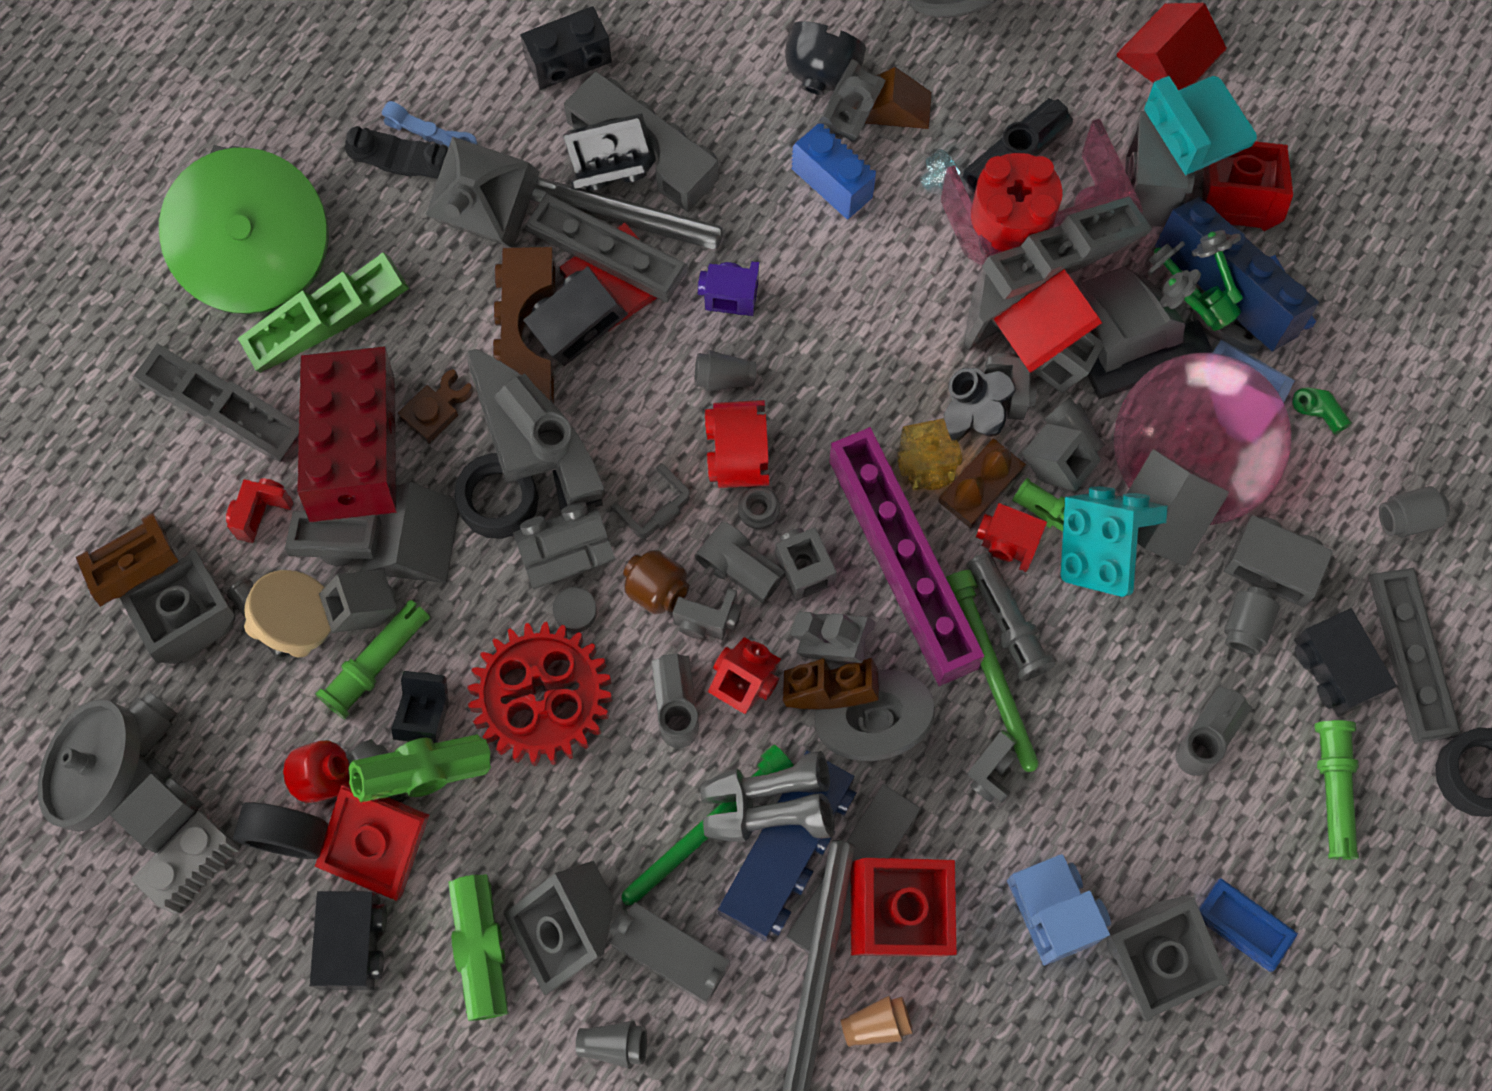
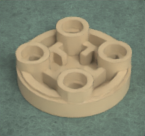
[244,570,331,658]

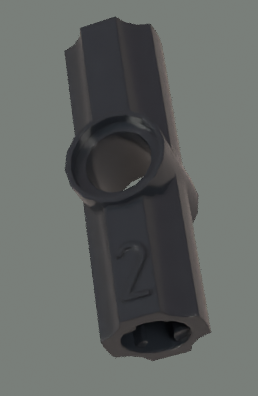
[963,98,1073,193]

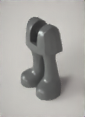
[700,751,835,842]

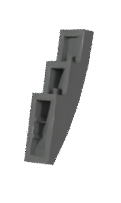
[982,196,1152,300]
[133,343,299,462]

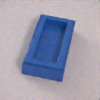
[1199,878,1298,972]

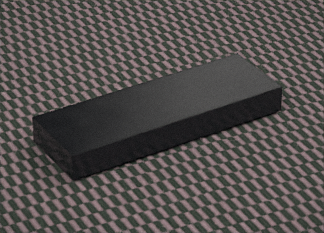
[1087,319,1213,400]

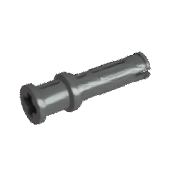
[966,552,1055,682]

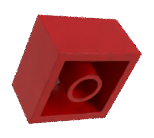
[851,858,957,957]

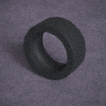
[454,453,539,539]
[1435,727,1492,817]
[233,802,328,859]

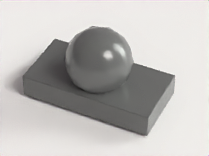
[285,511,381,567]

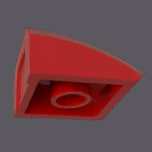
[1203,141,1294,232]

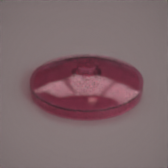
[1114,353,1291,525]

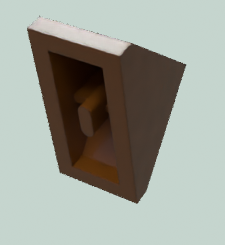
[854,67,932,129]

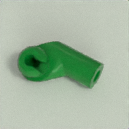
[1292,387,1352,435]

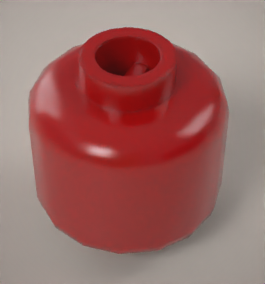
[283,740,350,803]

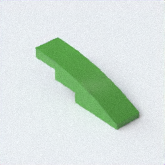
[238,252,409,373]

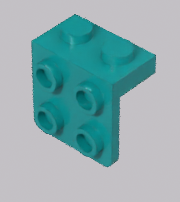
[1144,76,1257,176]
[1060,486,1168,597]

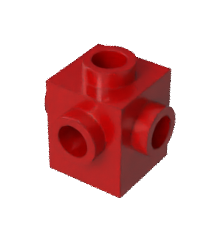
[708,637,782,715]

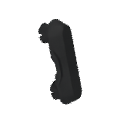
[345,126,448,179]

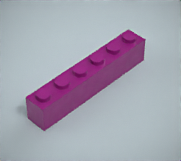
[829,427,984,687]

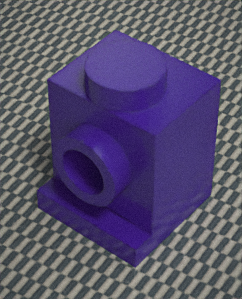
[698,261,759,316]

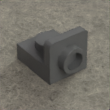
[967,730,1018,803]

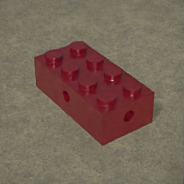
[297,346,397,522]

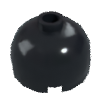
[785,21,866,95]

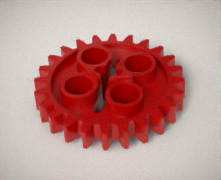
[467,622,613,766]

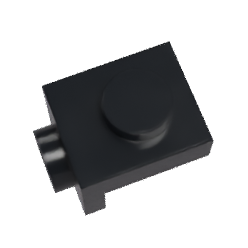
[391,671,449,743]

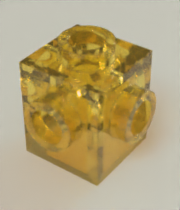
[897,418,962,491]

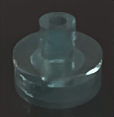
[920,149,962,192]

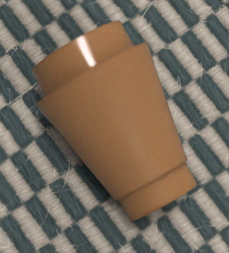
[841,995,913,1047]

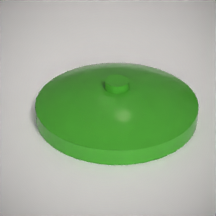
[159,147,329,314]

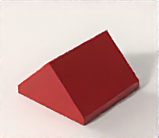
[1116,3,1227,90]
[993,269,1102,373]

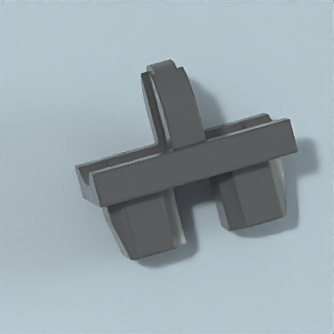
[819,59,886,142]
[791,611,876,665]

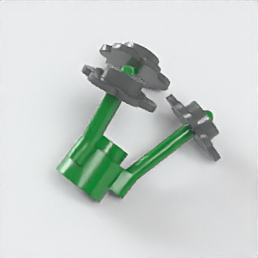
[1146,230,1243,331]

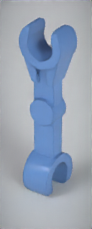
[382,101,478,148]

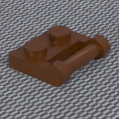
[76,513,179,607]

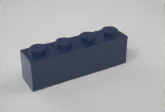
[1155,197,1320,352]
[718,750,857,942]

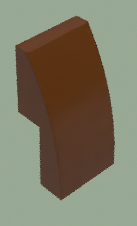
[783,657,879,709]

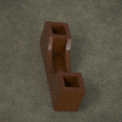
[493,247,556,404]

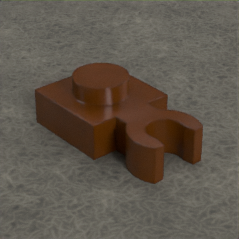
[397,369,474,444]

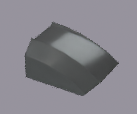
[1077,266,1185,373]

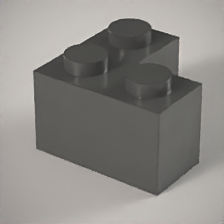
[110,757,203,853]

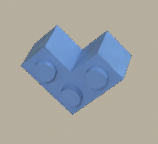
[1007,854,1111,966]

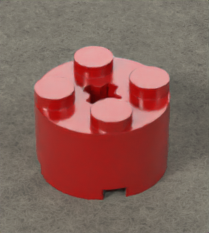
[971,153,1063,252]
[705,400,770,488]

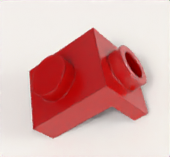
[226,478,294,543]

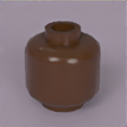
[623,550,690,615]

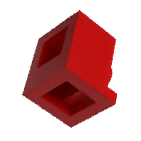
[976,503,1047,572]

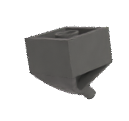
[426,136,540,248]

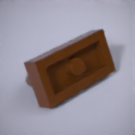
[938,438,1026,528]

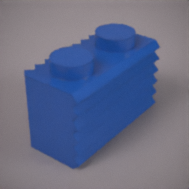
[791,123,876,220]

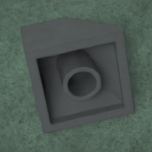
[504,860,614,996]

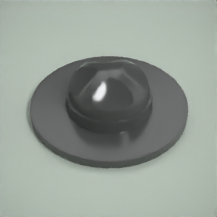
[815,670,935,761]

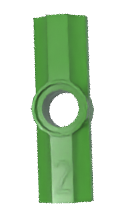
[349,734,491,802]
[448,874,509,1022]

